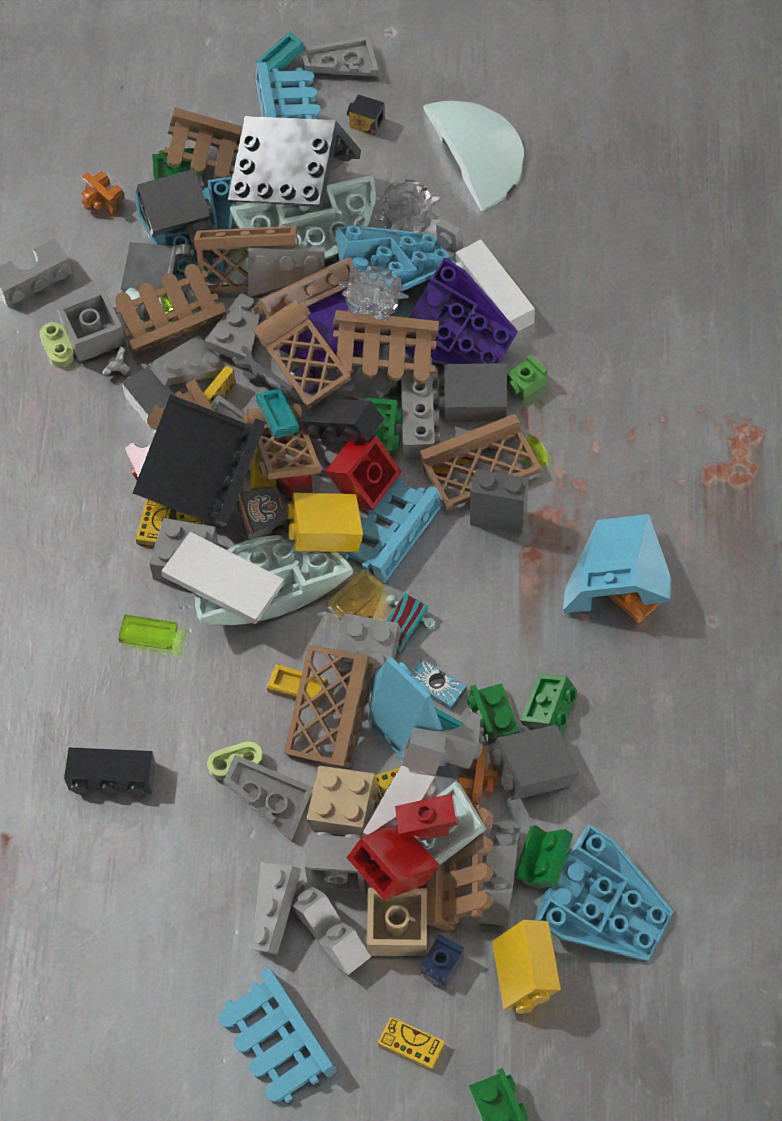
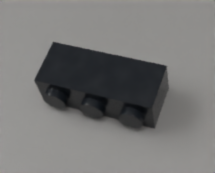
[300,398,384,442]
[64,747,156,796]

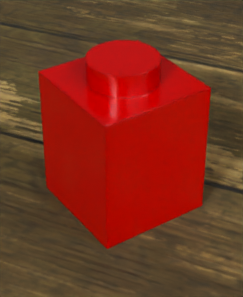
[276,460,313,500]

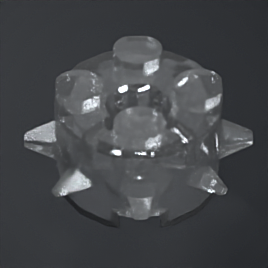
[375,179,440,234]
[338,266,409,320]

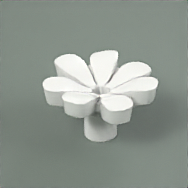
[102,346,131,376]

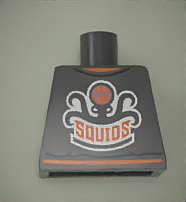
[236,488,291,540]

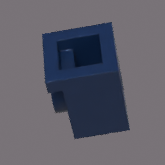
[421,933,464,987]

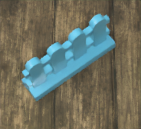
[256,62,321,119]
[339,478,443,583]
[219,967,338,1103]

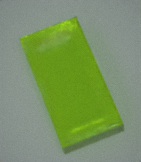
[118,614,178,650]

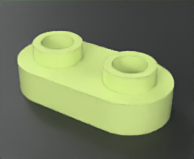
[40,322,75,368]
[207,742,263,780]

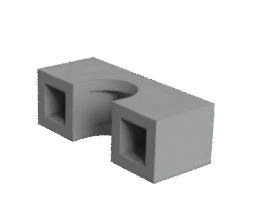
[0,238,73,307]

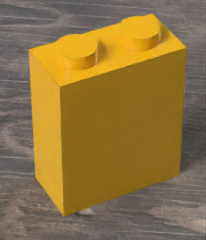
[286,493,363,552]
[492,920,561,1014]

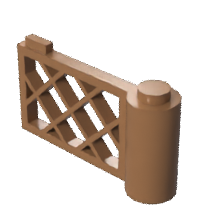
[252,300,353,408]
[242,403,321,480]

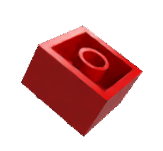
[326,435,402,510]

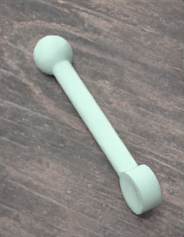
[386,595,435,629]

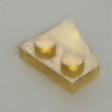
[326,568,384,622]

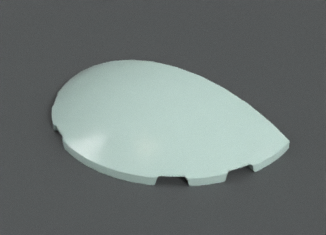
[423,101,524,212]
[230,175,376,260]
[195,535,353,625]

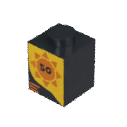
[347,94,385,135]

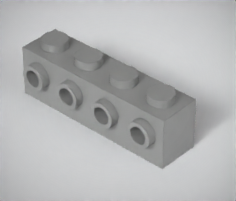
[401,357,440,459]

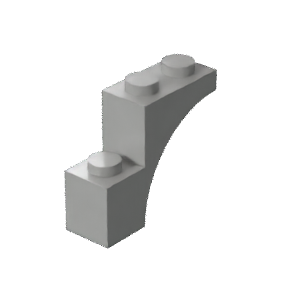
[402,712,484,776]
[479,822,521,926]
[290,880,371,975]

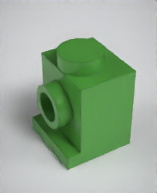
[507,354,547,401]

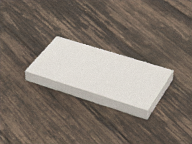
[161,532,284,624]

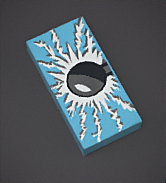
[411,658,467,711]

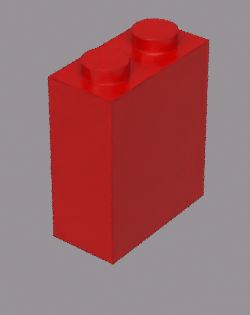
[346,825,440,901]

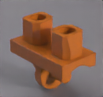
[81,171,125,216]
[608,592,658,623]
[457,747,502,805]

